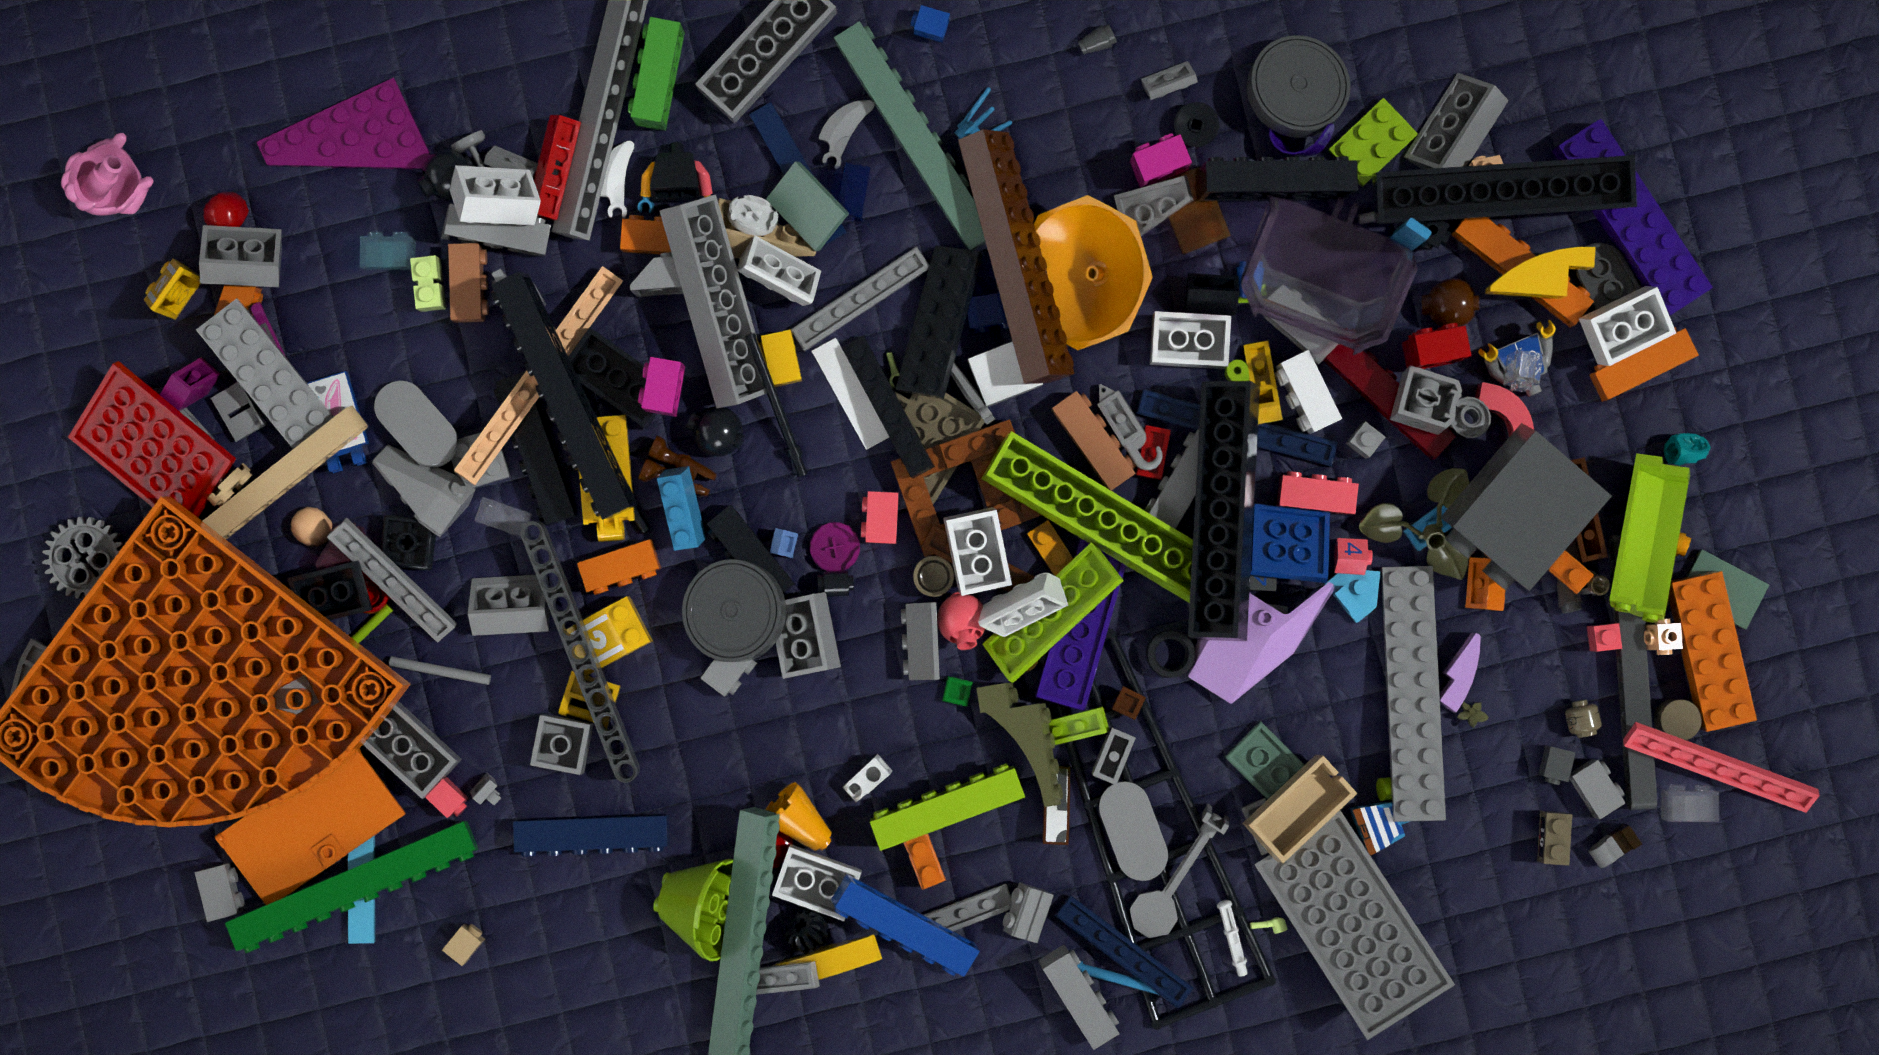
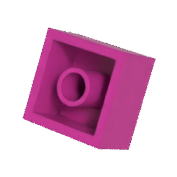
[1130,133,1192,188]
[638,357,685,417]

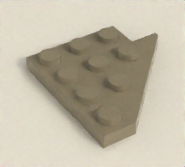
[895,391,984,505]

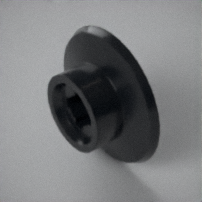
[1174,102,1219,147]

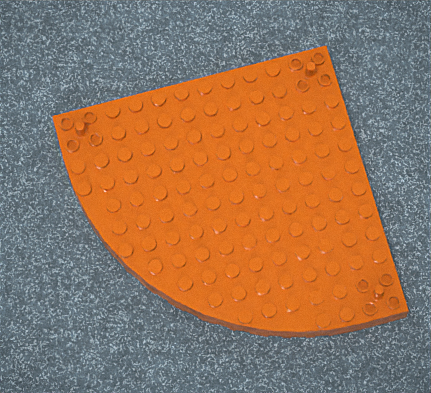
[0,496,411,827]

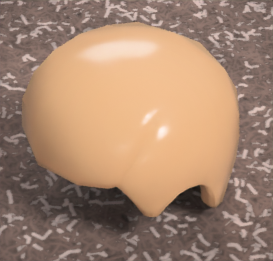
[290,507,332,547]

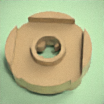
[207,463,252,507]

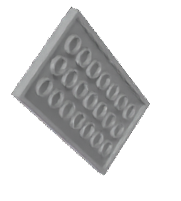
[1254,810,1455,1041]

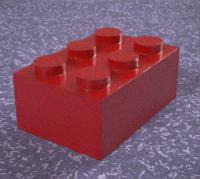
[1402,323,1472,369]

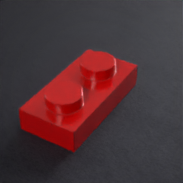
[1136,425,1171,480]

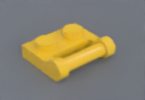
[558,671,621,729]

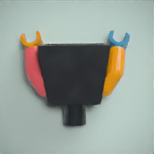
[637,142,713,214]

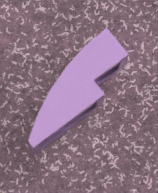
[1439,633,1481,712]

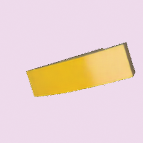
[1485,247,1596,299]
[772,934,882,980]

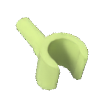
[886,352,900,388]
[1250,917,1288,934]

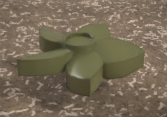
[1457,702,1489,728]

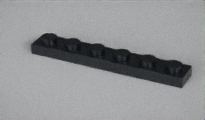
[842,335,935,479]

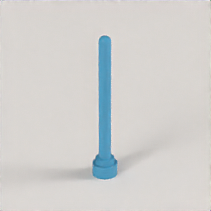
[1078,957,1159,995]

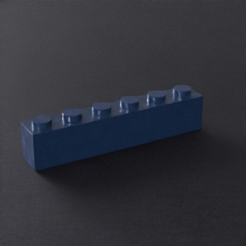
[513,814,670,857]

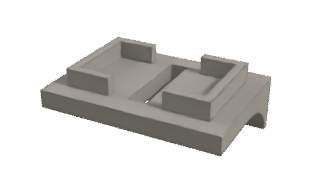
[211,381,267,442]

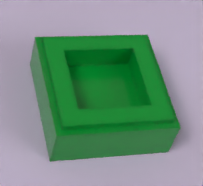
[942,676,973,707]

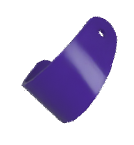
[1269,123,1334,157]

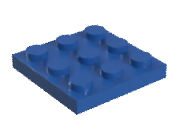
[1250,504,1330,583]

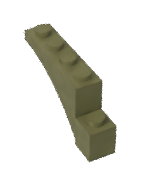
[977,683,1063,807]

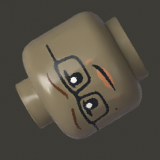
[1565,699,1602,738]

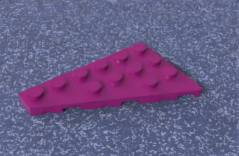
[257,78,431,169]

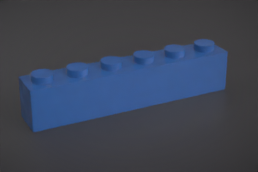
[831,874,980,977]

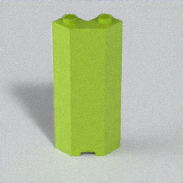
[1609,453,1690,623]

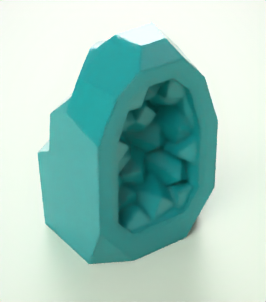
[1664,433,1711,466]

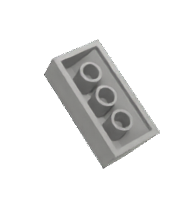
[1404,73,1508,169]

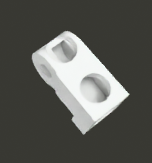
[843,754,892,802]

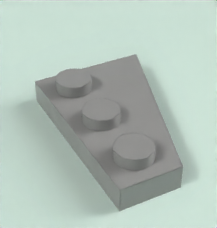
[1114,176,1193,236]

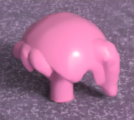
[61,133,153,216]

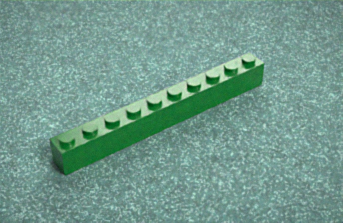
[225,821,479,953]

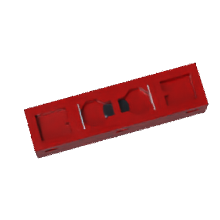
[534,115,581,220]

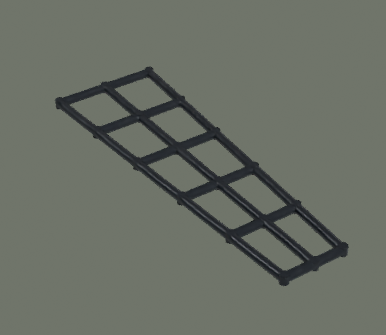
[1039,628,1276,1030]

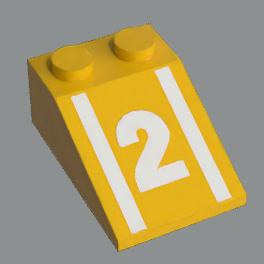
[144,258,201,320]
[566,596,653,675]

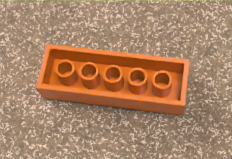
[1668,571,1757,732]

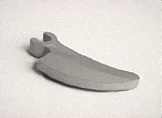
[819,100,875,170]
[951,363,995,425]

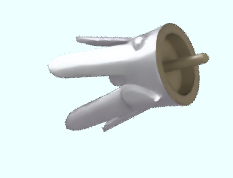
[1579,570,1610,596]

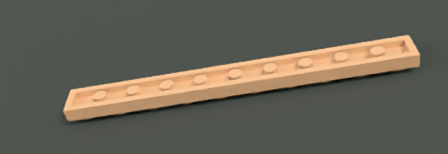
[454,266,623,486]

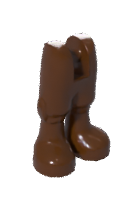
[638,435,717,496]

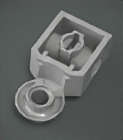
[1390,365,1491,438]

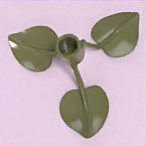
[1359,468,1470,580]

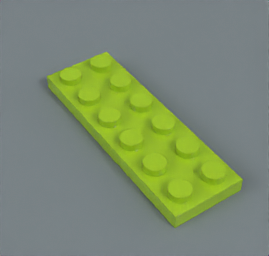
[982,542,1124,683]

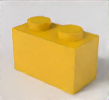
[759,330,802,387]

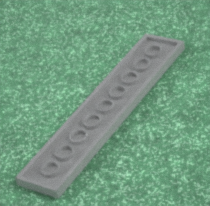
[1381,566,1446,822]

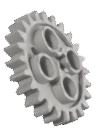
[42,517,125,599]

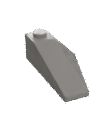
[372,445,475,537]

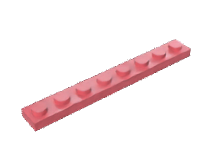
[1623,722,1820,813]

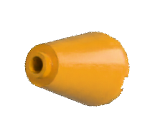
[765,782,832,851]

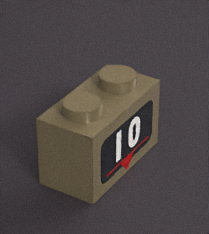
[1537,811,1572,866]

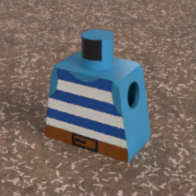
[1349,801,1411,856]

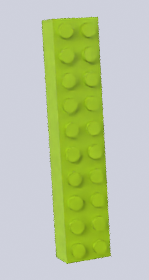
[981,431,1193,603]

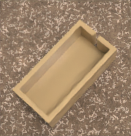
[1242,755,1357,863]

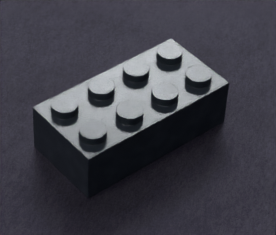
[569,327,657,429]

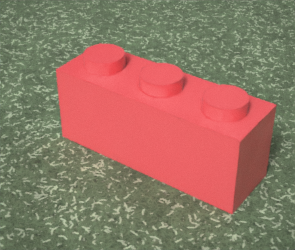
[1276,471,1359,515]

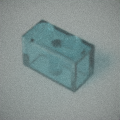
[360,232,416,270]

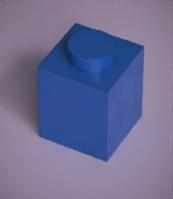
[910,5,950,43]

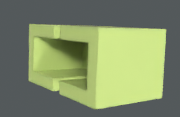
[410,255,446,312]

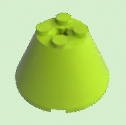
[653,859,733,961]

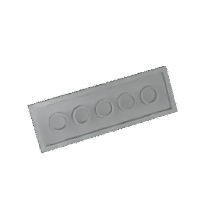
[196,298,334,449]

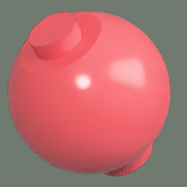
[937,592,985,650]

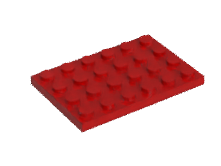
[68,361,236,517]

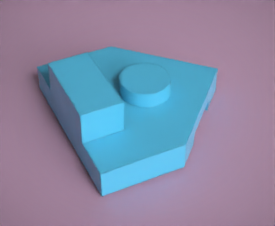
[1324,570,1380,623]

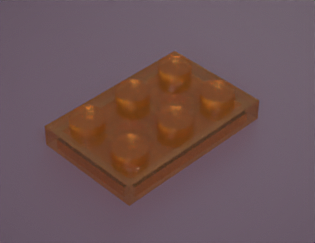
[1159,166,1231,255]

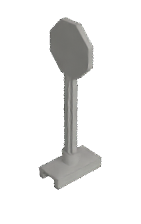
[1130,804,1229,938]

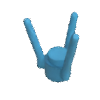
[954,87,1012,139]

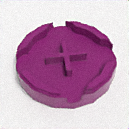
[810,522,860,571]

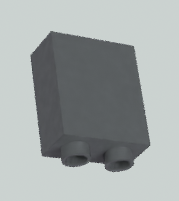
[1440,423,1612,591]

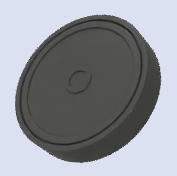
[1247,35,1350,138]
[682,559,786,662]

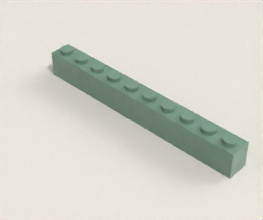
[834,21,986,251]
[708,807,780,1055]

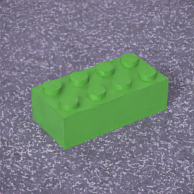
[628,17,685,131]

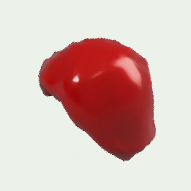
[203,192,249,227]

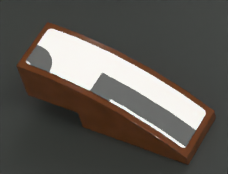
[1042,766,1070,845]

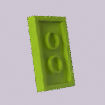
[1328,98,1418,187]

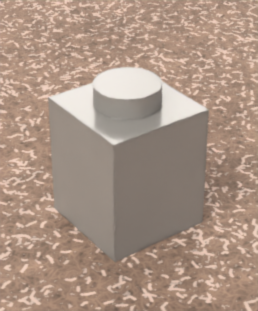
[1346,421,1385,459]

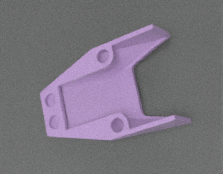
[1188,582,1334,704]

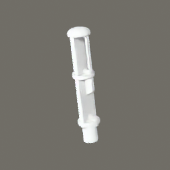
[1217,900,1248,976]

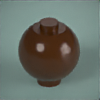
[1422,278,1480,327]

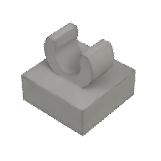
[470,773,501,805]

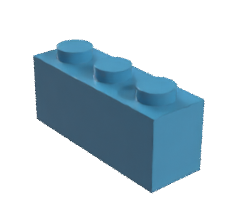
[657,466,706,551]

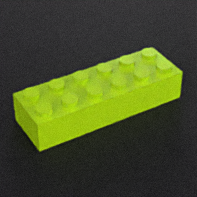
[870,763,1025,851]

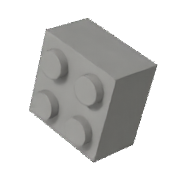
[530,714,594,775]

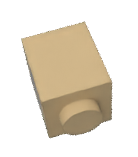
[442,923,485,966]

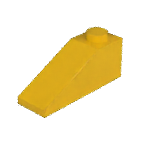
[1243,341,1283,424]

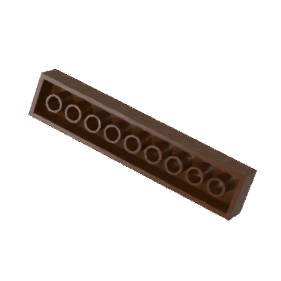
[958,129,1074,384]

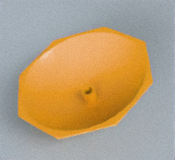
[1034,195,1153,350]

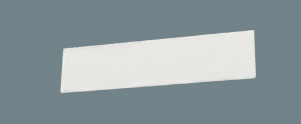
[812,338,889,450]

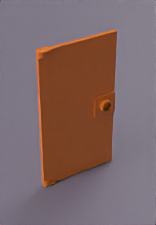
[215,749,406,905]

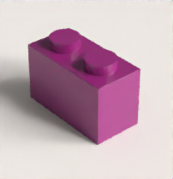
[160,357,220,411]

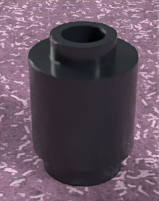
[818,571,854,597]

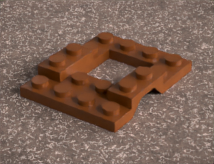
[891,419,1041,557]

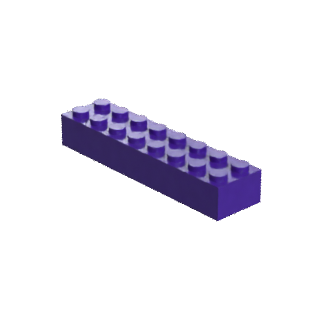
[1552,118,1713,316]

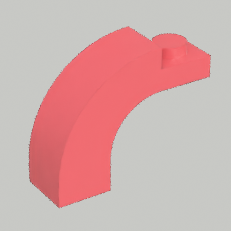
[1475,382,1534,437]

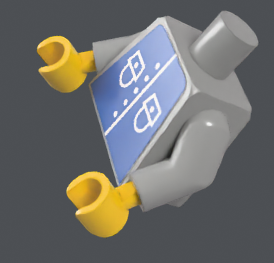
[1478,320,1556,397]

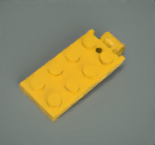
[579,415,635,542]

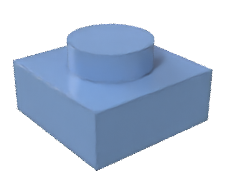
[770,528,798,558]

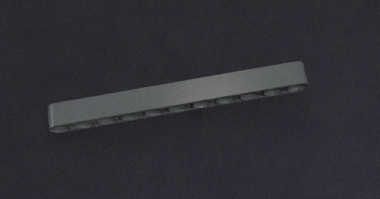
[520,521,640,783]
[1608,534,1657,810]

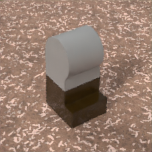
[1588,823,1642,868]

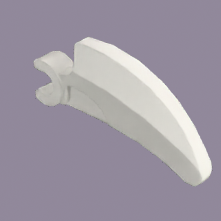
[600,141,634,219]

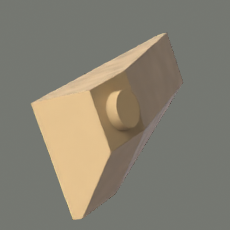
[718,198,816,258]

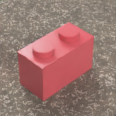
[861,491,899,544]

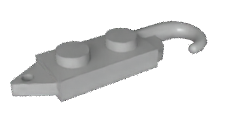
[1097,384,1162,470]

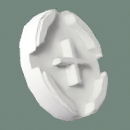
[727,195,778,236]

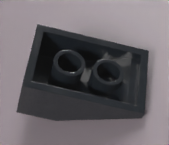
[287,560,373,620]

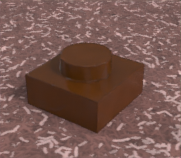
[1112,686,1146,720]

